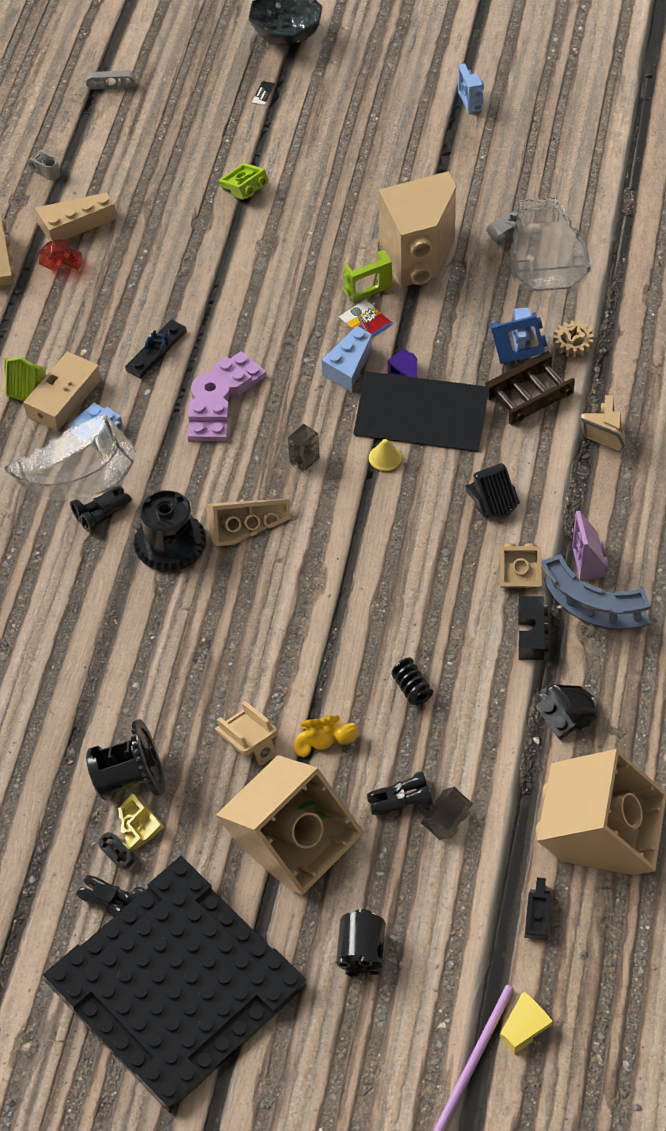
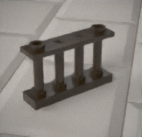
[485,351,575,425]

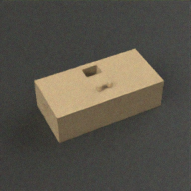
[23,351,101,431]

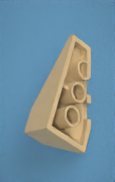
[206,499,291,546]

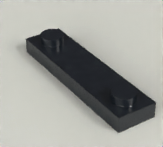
[125,319,187,379]

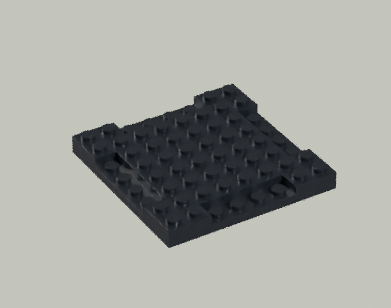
[43,855,307,1113]

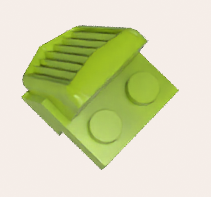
[4,357,47,401]

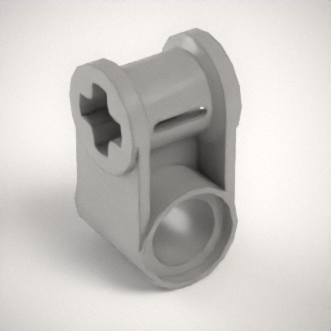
[27,150,61,180]
[486,212,521,244]

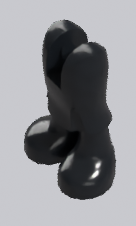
[70,485,132,531]
[366,771,434,815]
[76,875,146,916]

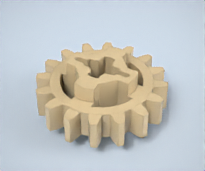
[553,321,594,357]

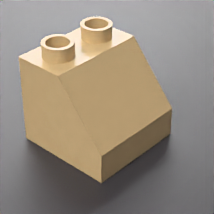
[379,171,456,287]
[535,749,666,875]
[216,755,364,895]

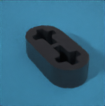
[99,832,135,868]

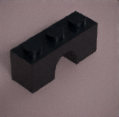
[518,596,549,660]

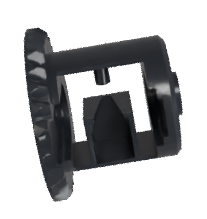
[134,490,206,571]
[86,719,165,801]

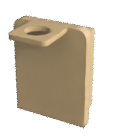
[215,701,278,766]

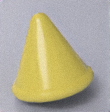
[369,439,402,471]

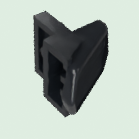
[465,463,520,518]
[535,684,598,740]

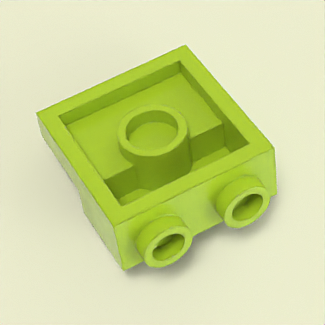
[218,163,269,199]

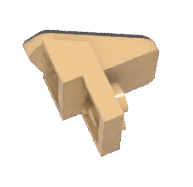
[581,395,625,451]

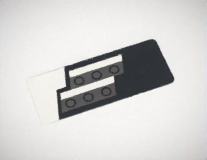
[252,81,275,105]

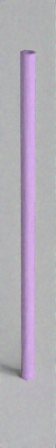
[433,985,514,1131]

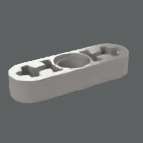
[86,70,136,89]

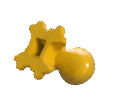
[294,715,358,758]

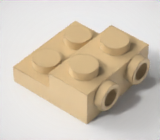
[500,543,542,588]

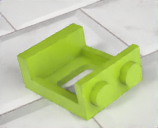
[342,250,393,302]

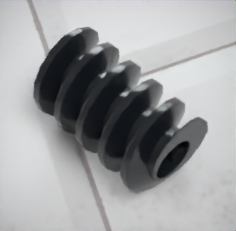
[391,657,433,705]

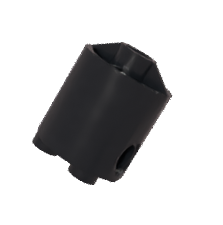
[336,909,386,977]

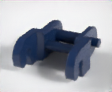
[145,330,169,353]

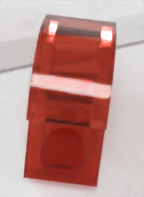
[39,239,82,271]

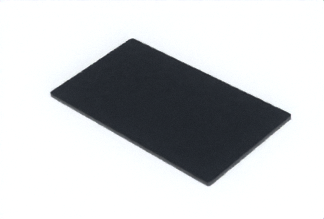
[353,371,489,452]

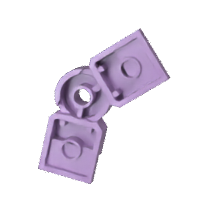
[188,351,267,442]

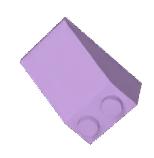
[572,511,608,580]

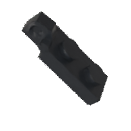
[524,877,551,940]

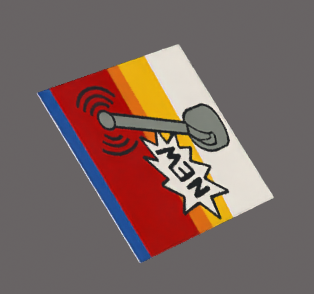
[339,299,393,337]

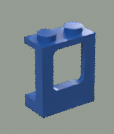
[491,312,547,364]

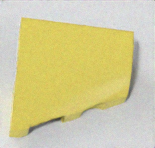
[118,793,164,851]
[500,992,553,1054]

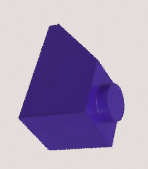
[388,348,417,377]

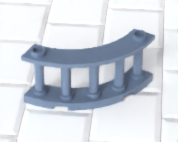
[541,554,651,630]

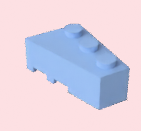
[321,326,372,392]

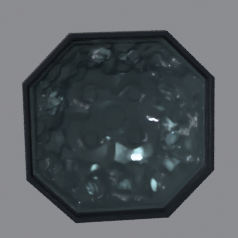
[249,0,323,46]

